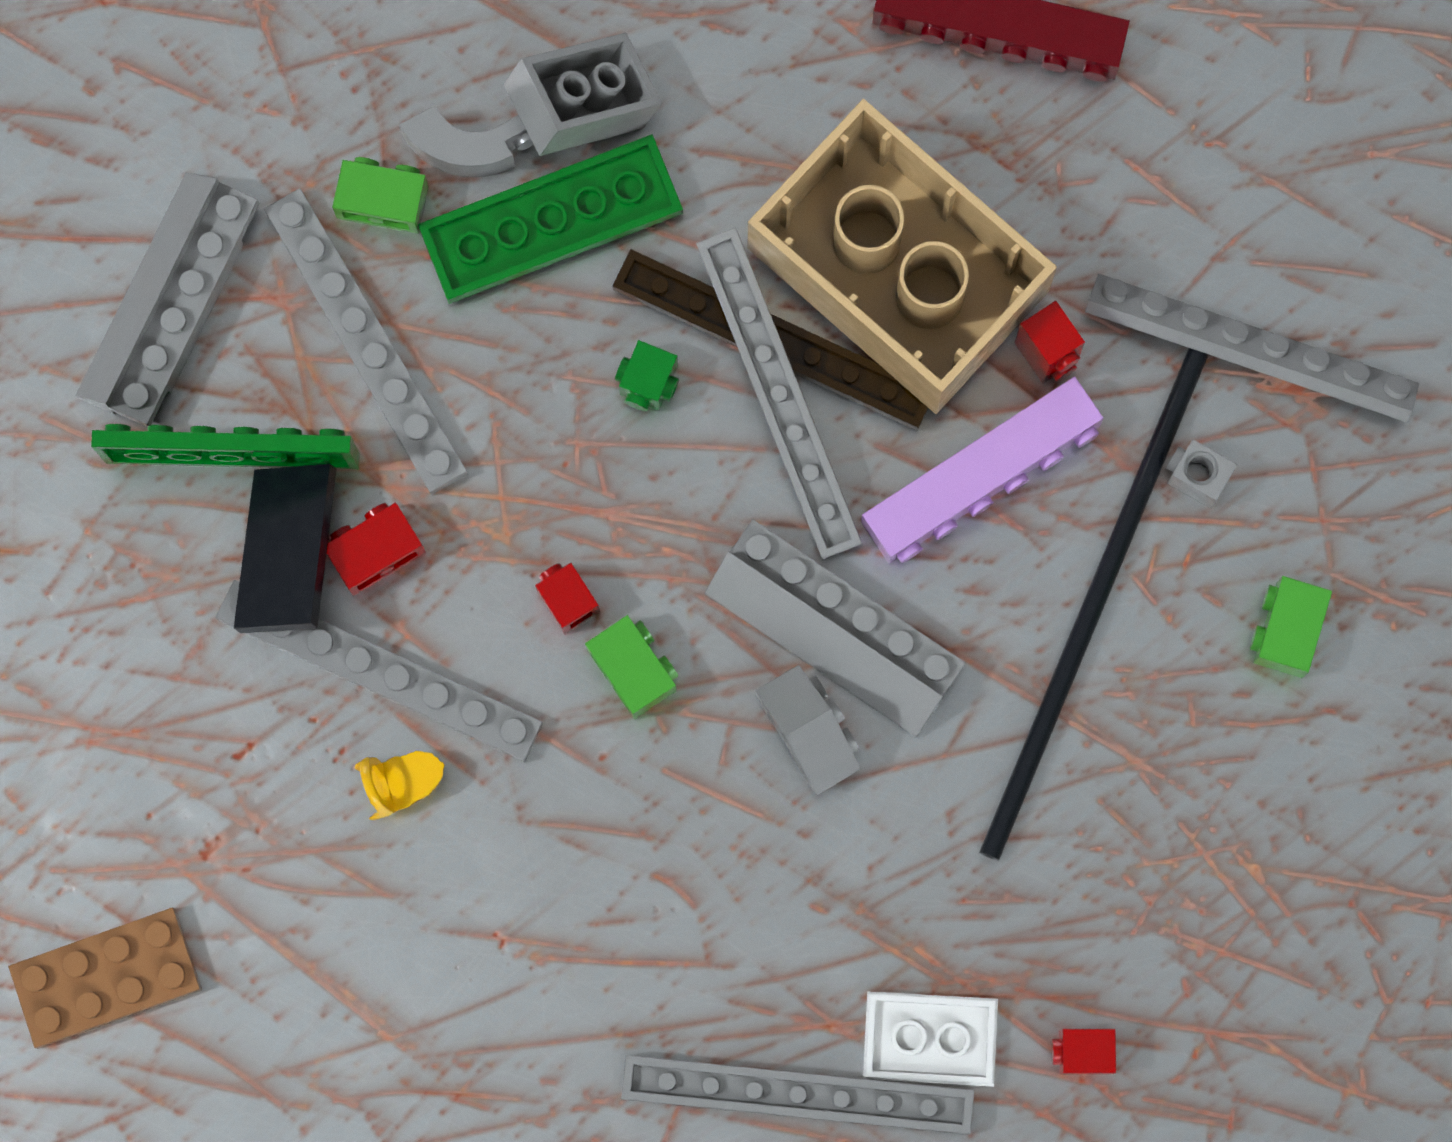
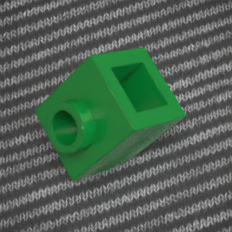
[615,340,679,412]

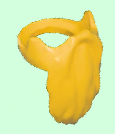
[355,751,445,820]

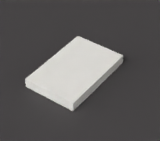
[863,991,998,1087]

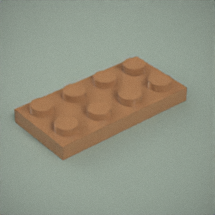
[8,907,202,1049]

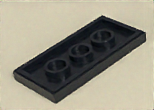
[234,463,337,633]

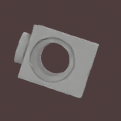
[1166,439,1238,509]

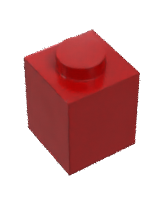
[535,563,600,635]
[1051,1029,1116,1075]

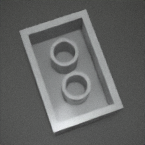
[503,33,663,156]

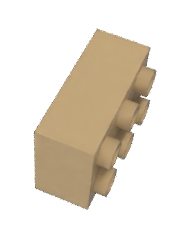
[747,98,1057,414]

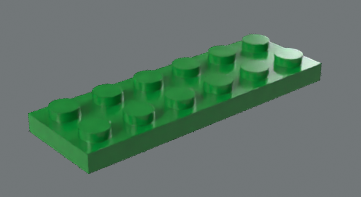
[418,134,683,304]
[91,424,360,470]

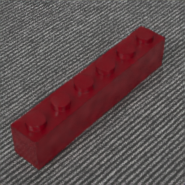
[872,0,1130,82]

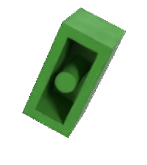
[332,157,429,234]
[1250,576,1332,678]
[585,615,679,720]

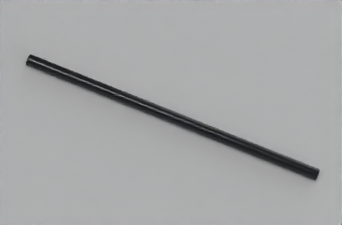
[979,348,1208,861]

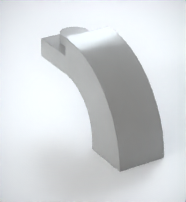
[399,105,534,177]

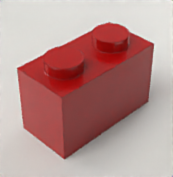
[1014,300,1085,384]
[327,502,426,596]

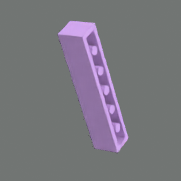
[861,376,1104,564]

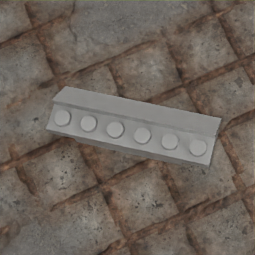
[75,173,260,427]
[705,519,966,737]

